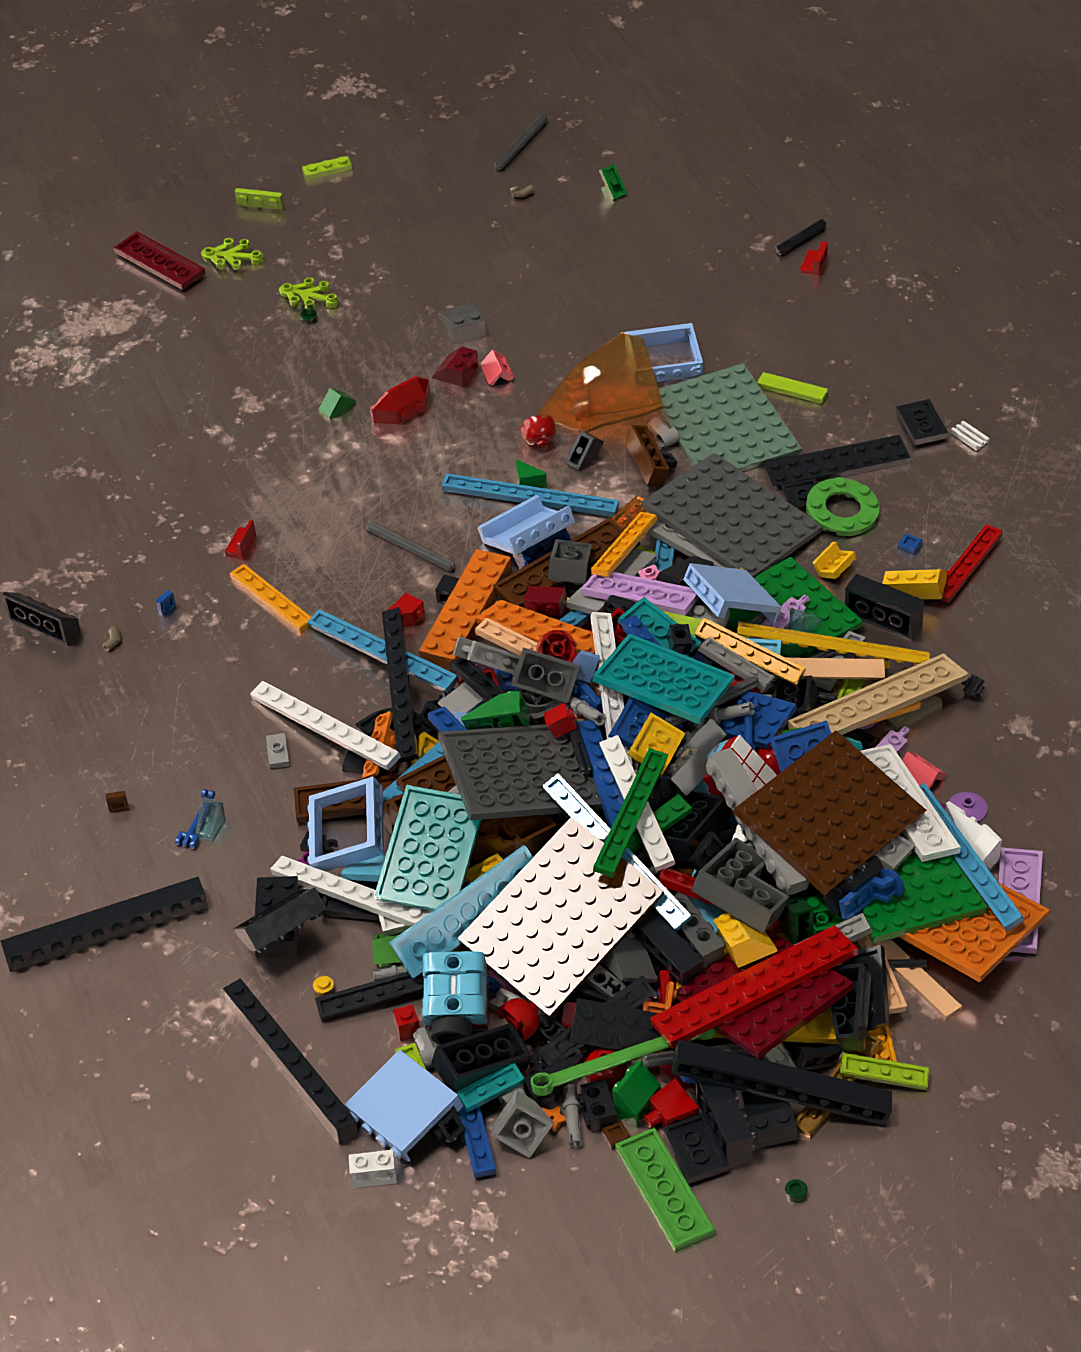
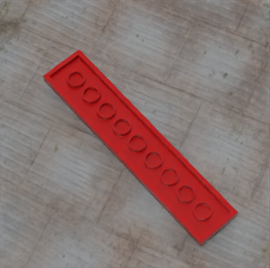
[650,925,859,1048]

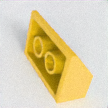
[882,569,948,599]
[713,913,777,968]

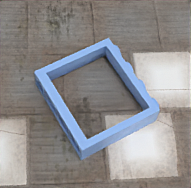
[625,323,703,385]
[307,777,384,872]

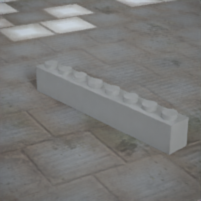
[706,748,810,896]

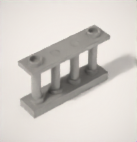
[453,636,520,674]

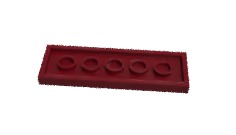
[114,231,206,290]

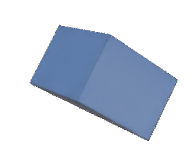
[572,650,600,683]

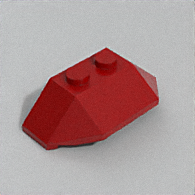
[370,376,430,424]

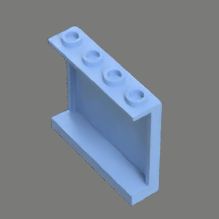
[477,495,575,555]
[683,563,781,624]
[344,1050,463,1162]

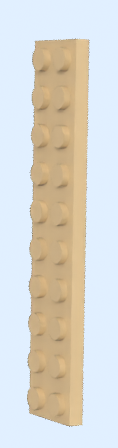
[787,653,968,735]

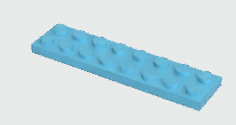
[389,845,533,978]

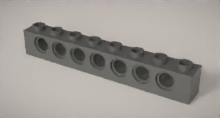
[633,846,726,968]

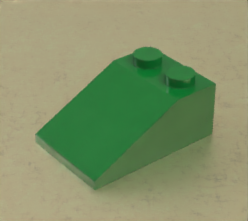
[461,691,530,730]

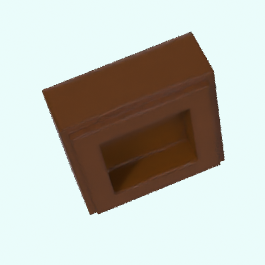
[106,791,129,812]
[601,1121,631,1150]

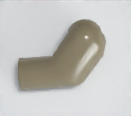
[510,185,535,198]
[103,626,121,651]

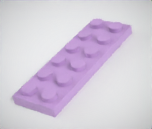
[581,572,700,616]
[999,847,1043,954]

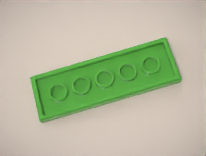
[615,1127,716,1252]

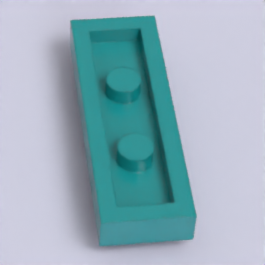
[457,1063,525,1113]

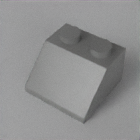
[492,1091,553,1158]

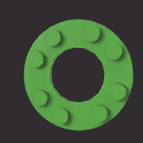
[806,477,880,536]

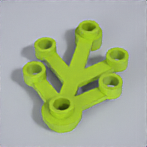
[201,238,264,270]
[279,278,339,310]

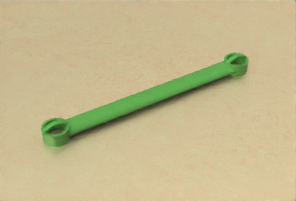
[531,1028,716,1096]

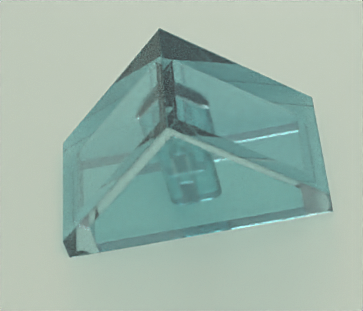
[789,608,822,633]
[195,797,226,841]

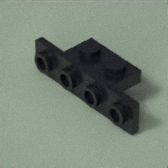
[823,856,885,915]

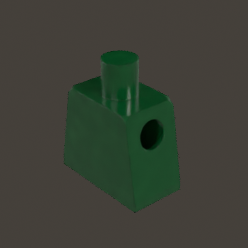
[780,896,813,945]

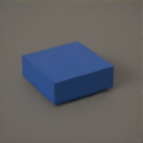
[897,533,923,555]
[155,590,176,616]

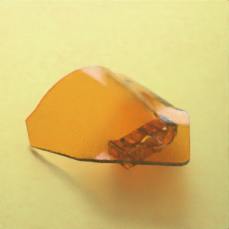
[539,332,664,433]

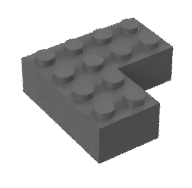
[659,717,727,796]
[691,838,789,933]

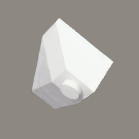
[945,801,1002,871]

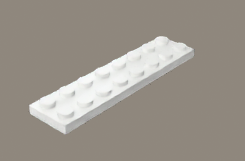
[860,744,961,862]

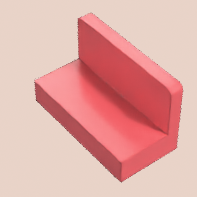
[480,350,514,386]
[902,751,946,789]

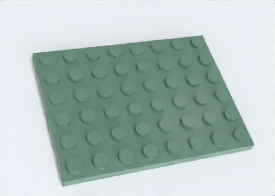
[648,363,802,472]

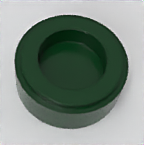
[785,1179,808,1203]

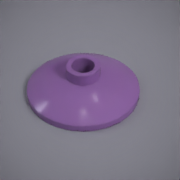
[949,792,988,823]

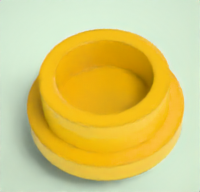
[313,976,334,996]

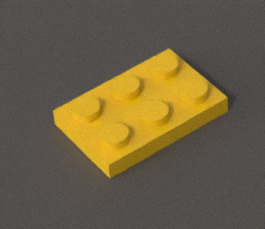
[627,713,685,775]

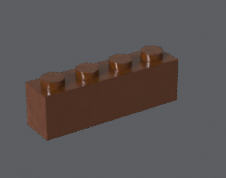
[624,425,670,487]

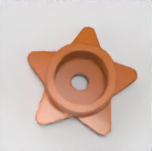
[542,1106,566,1131]

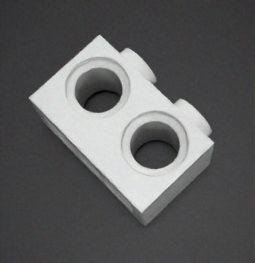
[349,1150,397,1188]

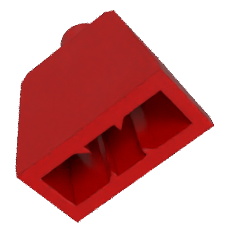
[643,1079,699,1128]

